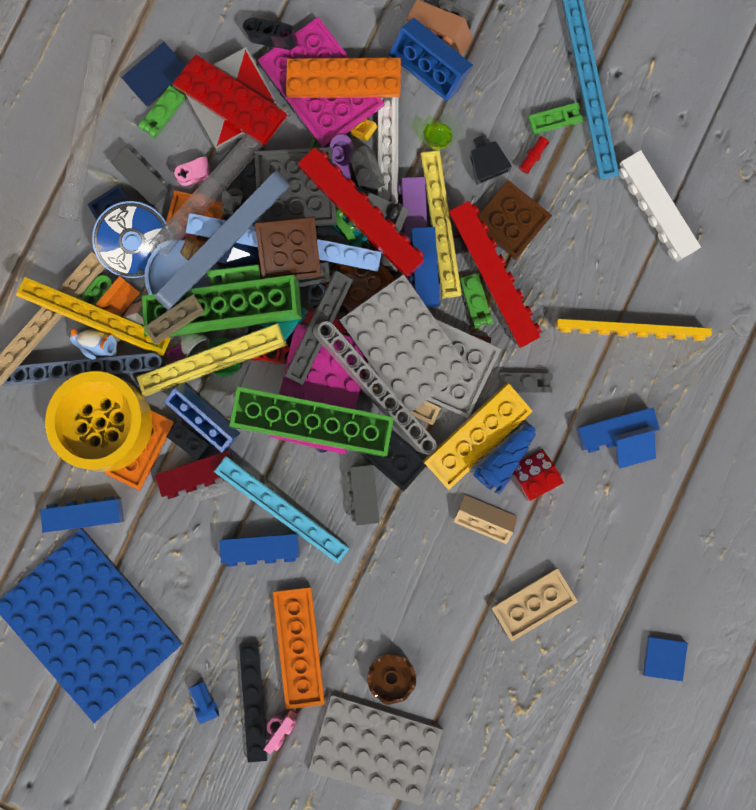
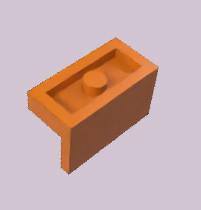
[95,276,141,317]

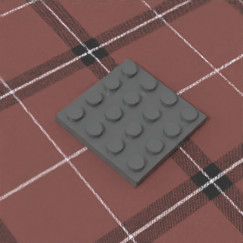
[254,147,337,226]

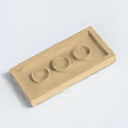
[491,568,578,642]

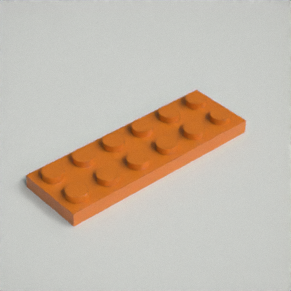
[286,58,401,98]
[273,587,325,709]

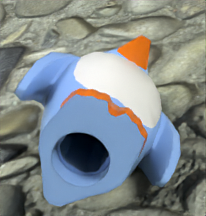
[70,328,117,360]

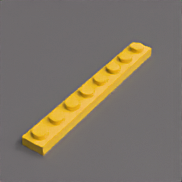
[16,277,171,357]
[555,319,712,341]

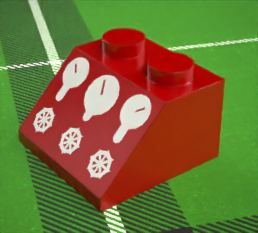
[513,449,564,501]

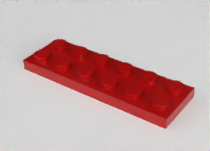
[173,54,287,146]

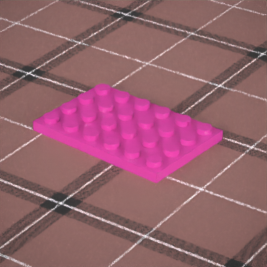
[257,17,385,148]
[269,324,367,455]

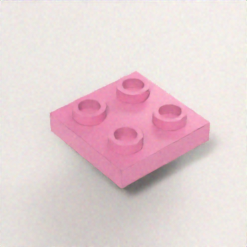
[264,709,297,754]

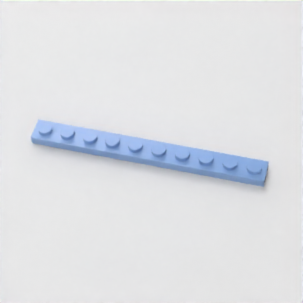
[186,213,381,271]

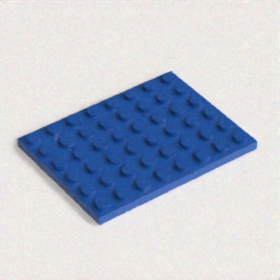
[0,529,183,723]

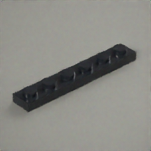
[239,642,268,763]

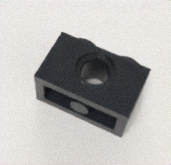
[166,421,212,460]

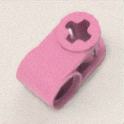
[174,157,212,186]

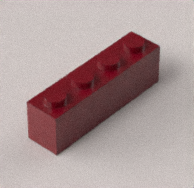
[155,451,234,499]

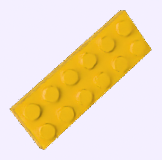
[423,383,533,490]

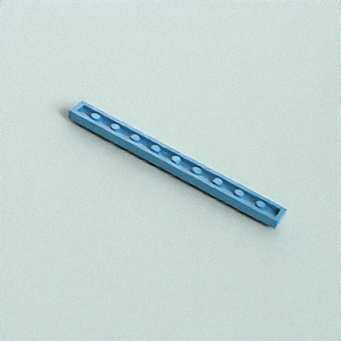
[562,0,619,180]

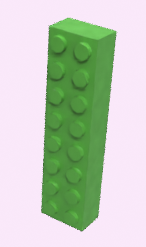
[142,275,302,337]
[229,386,394,457]

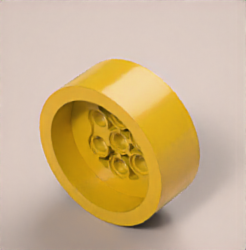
[45,371,153,472]

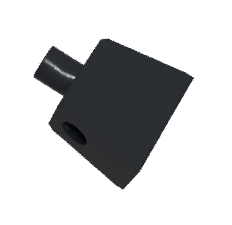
[470,135,512,185]

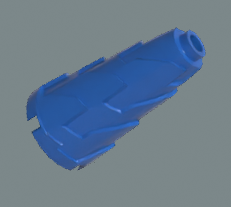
[470,423,536,494]

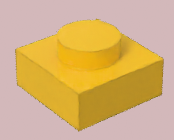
[350,119,377,141]

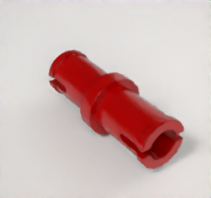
[518,136,550,174]

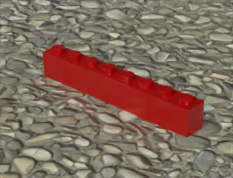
[298,147,424,279]
[449,201,542,348]

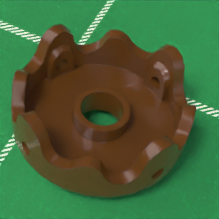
[367,653,416,705]

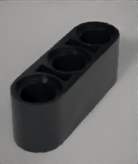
[243,17,298,50]

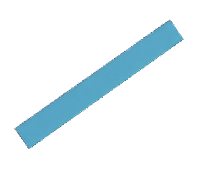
[214,456,350,564]

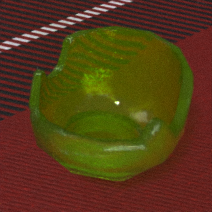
[423,121,453,150]

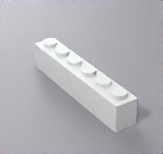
[618,150,701,262]

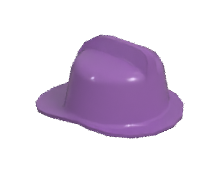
[327,134,354,179]

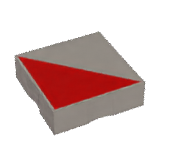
[185,47,281,155]

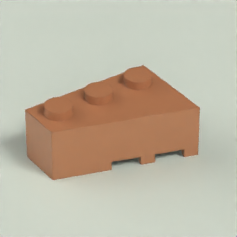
[406,0,473,56]

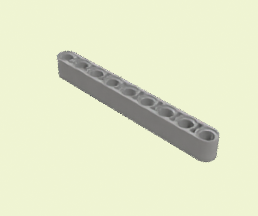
[313,321,437,454]

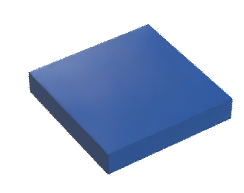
[615,426,656,469]
[643,636,688,682]

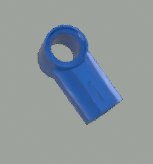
[188,681,219,724]

